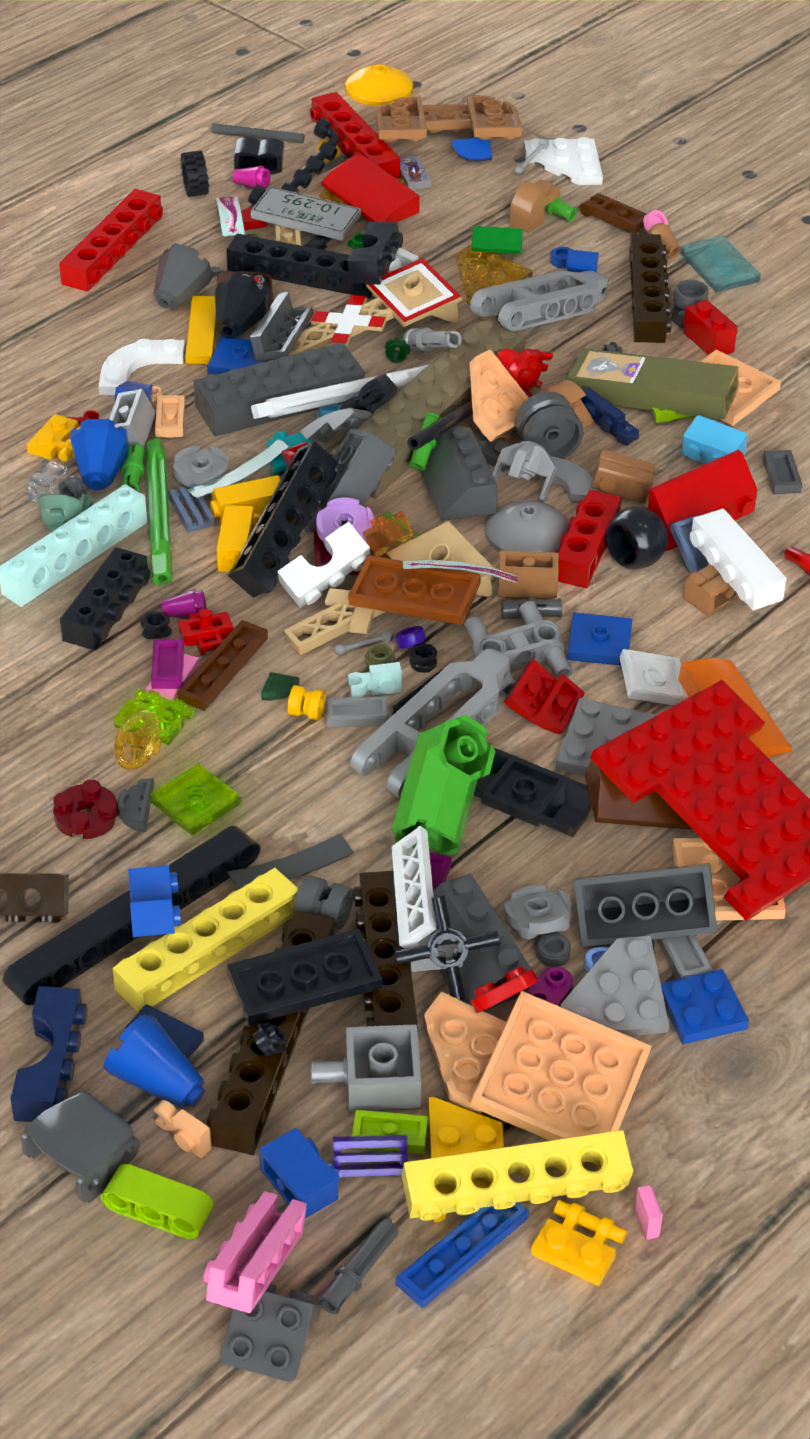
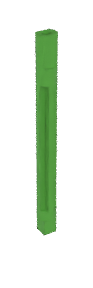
[146,437,173,586]

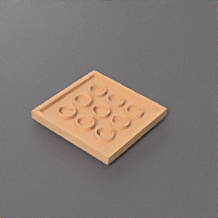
[470,991,652,1141]

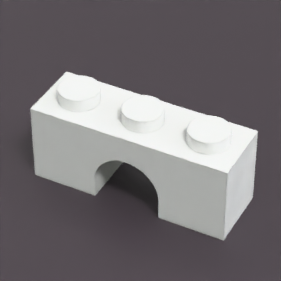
[277,521,370,608]

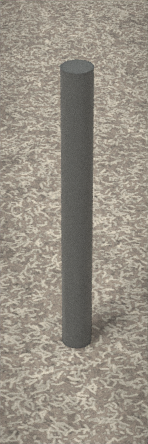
[211,123,305,143]

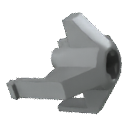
[492,441,557,503]

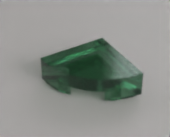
[261,672,300,701]

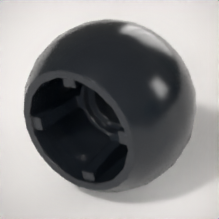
[605,506,668,569]

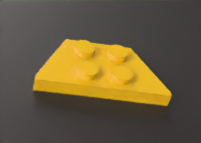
[428,1097,504,1222]

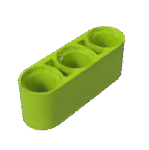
[101,1164,215,1239]

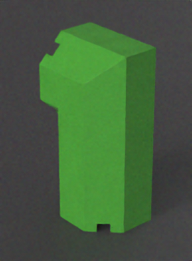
[392,715,495,856]

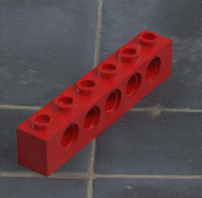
[310,92,400,180]
[59,189,163,292]

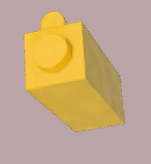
[210,475,280,525]
[217,505,261,572]

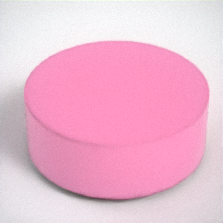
[643,210,668,232]

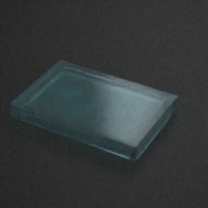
[680,236,761,293]

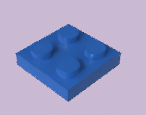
[661,969,749,1044]

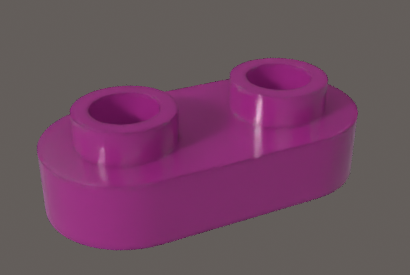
[526,967,573,1007]

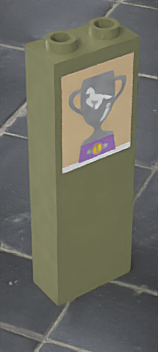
[565,348,739,419]

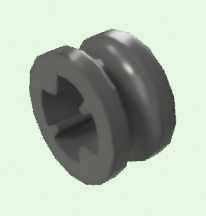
[59,476,87,499]

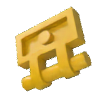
[26,414,80,462]
[531,1200,628,1286]

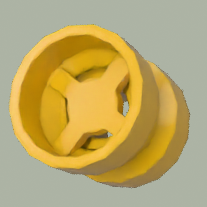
[287,685,326,721]

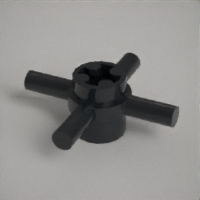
[396,895,500,999]

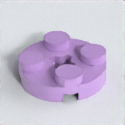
[316,497,374,547]

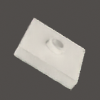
[620,649,689,706]

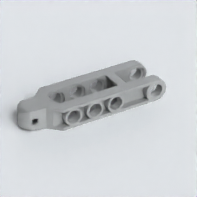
[470,270,609,331]
[350,648,510,799]

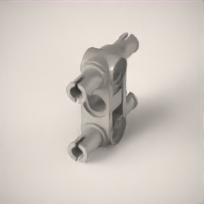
[464,601,573,696]

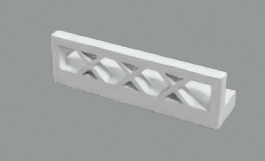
[392,826,437,961]

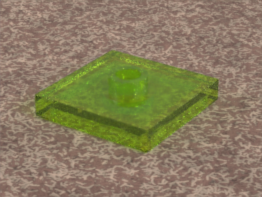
[150,763,241,836]

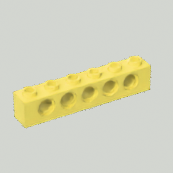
[112,868,298,1013]
[402,1130,633,1221]

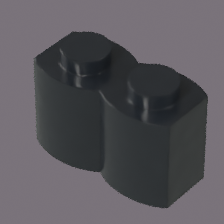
[234,137,284,174]
[339,373,398,415]

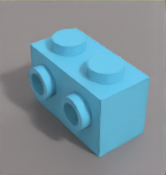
[682,415,748,464]

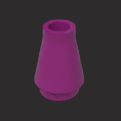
[162,588,207,617]

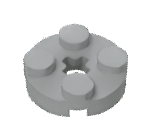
[173,445,229,487]
[504,885,572,939]

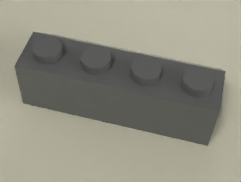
[421,426,497,521]
[574,863,717,947]
[431,874,531,1011]

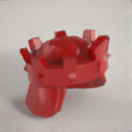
[496,348,553,398]

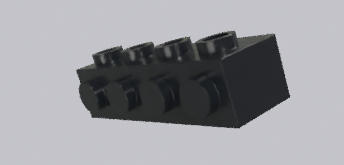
[60,547,150,650]

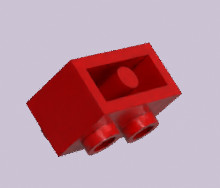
[683,300,738,355]

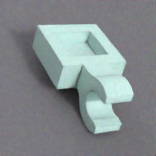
[348,662,402,697]

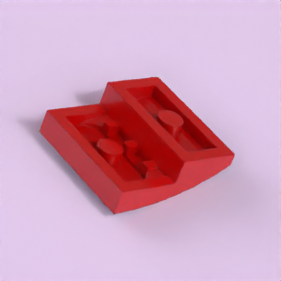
[503,659,585,734]

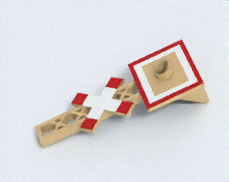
[280,258,462,356]

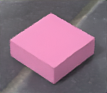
[635,1185,663,1240]

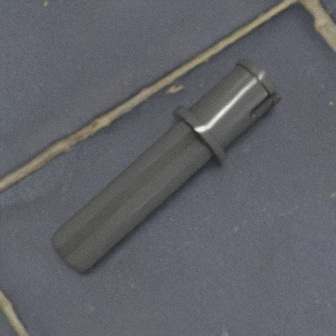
[318,1219,399,1314]

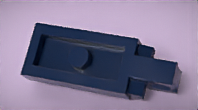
[581,388,639,446]

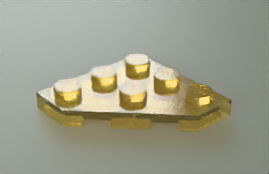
[457,244,532,306]

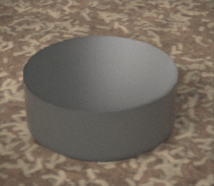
[536,933,571,967]

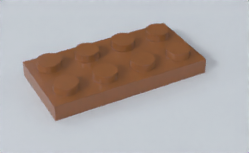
[348,555,481,625]

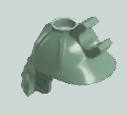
[37,493,94,532]

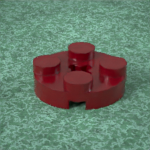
[53,780,118,839]

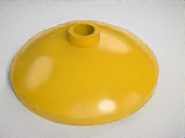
[345,64,413,106]

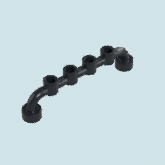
[248,117,339,206]

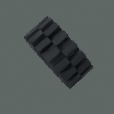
[180,150,209,197]

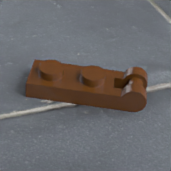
[580,193,646,234]

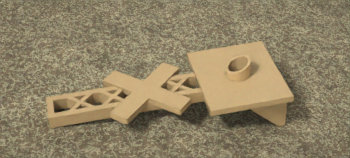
[284,521,495,656]

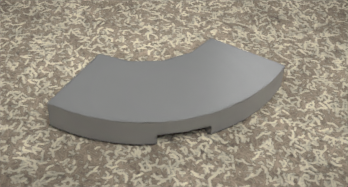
[550,456,599,502]

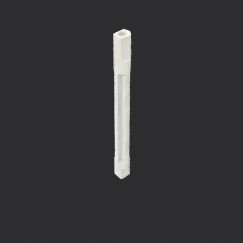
[251,365,428,419]

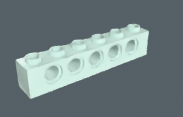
[0,484,147,607]

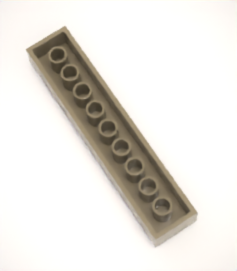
[330,319,526,499]

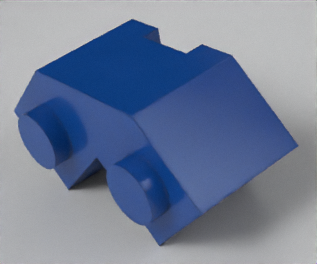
[128,865,181,937]

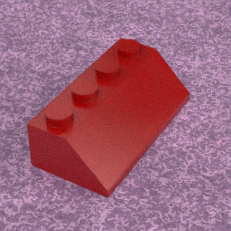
[648,449,758,552]

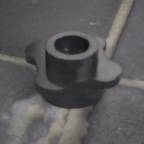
[140,611,172,639]
[253,1022,287,1057]

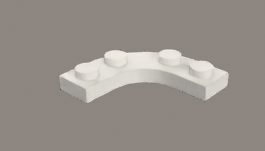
[99,338,185,395]

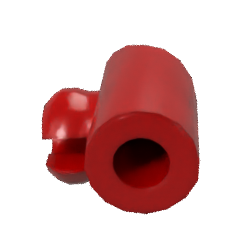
[784,546,810,576]

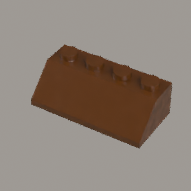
[585,760,693,830]

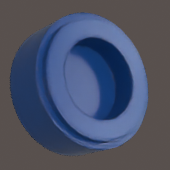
[550,247,572,268]

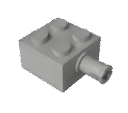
[311,1024,421,1111]

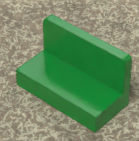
[471,226,523,254]

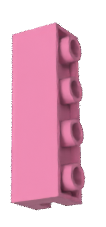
[203,1191,307,1313]

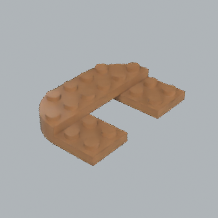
[377,95,522,142]

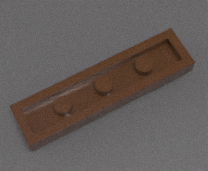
[178,620,268,711]

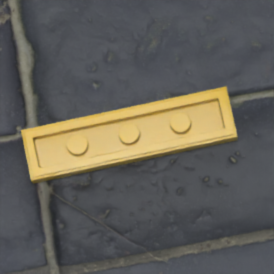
[185,296,216,364]

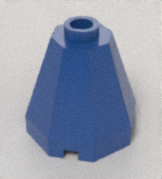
[70,419,129,491]

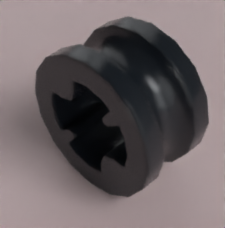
[410,643,437,673]

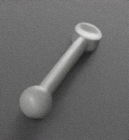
[514,139,549,175]
[334,630,393,655]

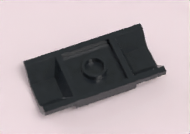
[473,748,592,837]

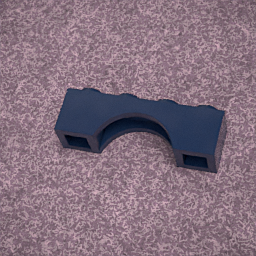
[10,986,87,1122]

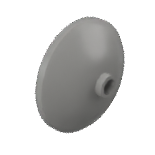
[485,500,569,552]

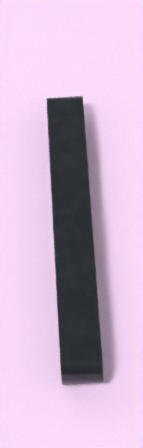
[3,825,261,1006]

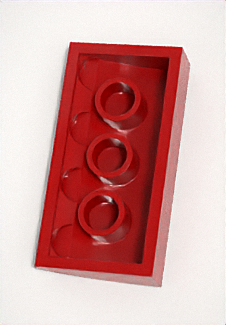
[322,154,420,222]

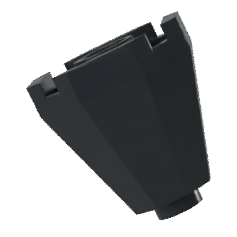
[215,274,268,339]

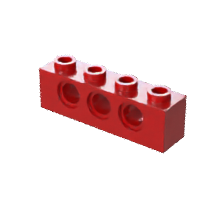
[554,489,622,589]

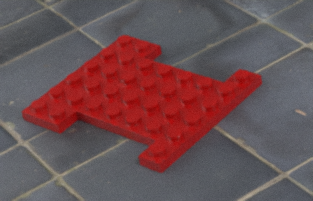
[590,680,810,921]

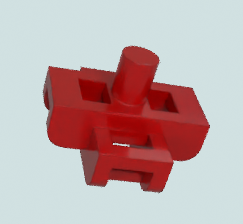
[178,609,233,656]

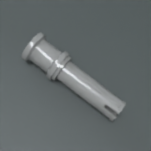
[403,328,461,352]

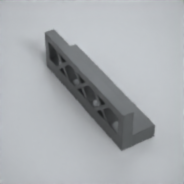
[250,292,314,361]

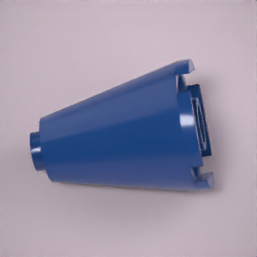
[103,1014,205,1108]

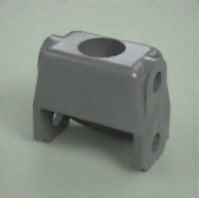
[21,1091,140,1203]

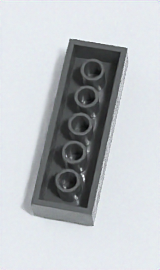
[194,342,364,436]

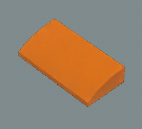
[678,658,792,758]

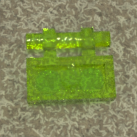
[114,690,194,745]

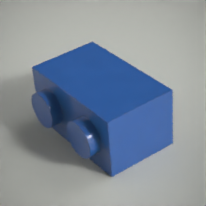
[259,1128,340,1218]

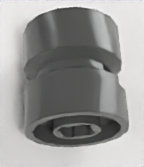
[672,279,709,328]
[294,875,354,930]

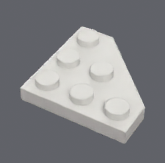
[524,137,603,185]

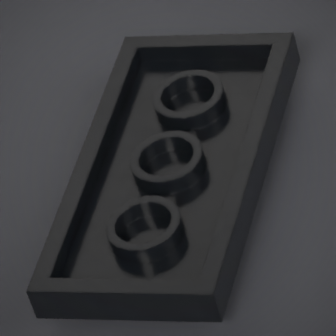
[227,928,383,1025]

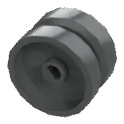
[514,392,584,459]

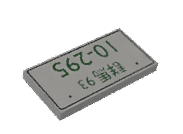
[251,186,361,241]

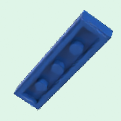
[396,1202,529,1309]

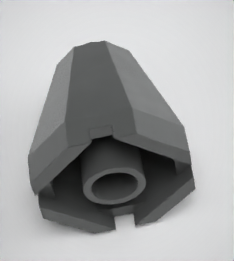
[154,243,213,309]

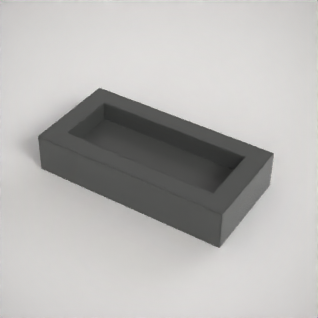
[763,450,802,494]

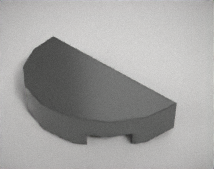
[118,778,155,832]

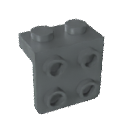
[221,1284,322,1381]

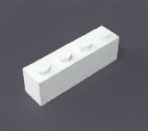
[690,508,787,611]

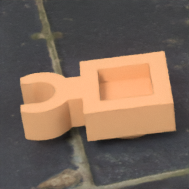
[154,1100,211,1159]

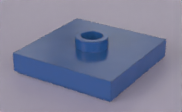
[207,336,268,375]
[567,612,633,665]

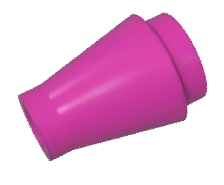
[233,166,270,188]

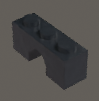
[347,222,403,285]

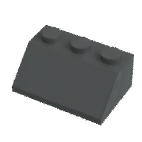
[317,428,397,521]

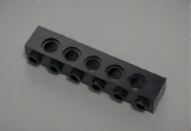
[226,233,373,298]
[228,441,339,597]

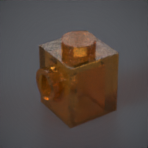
[363,511,416,557]

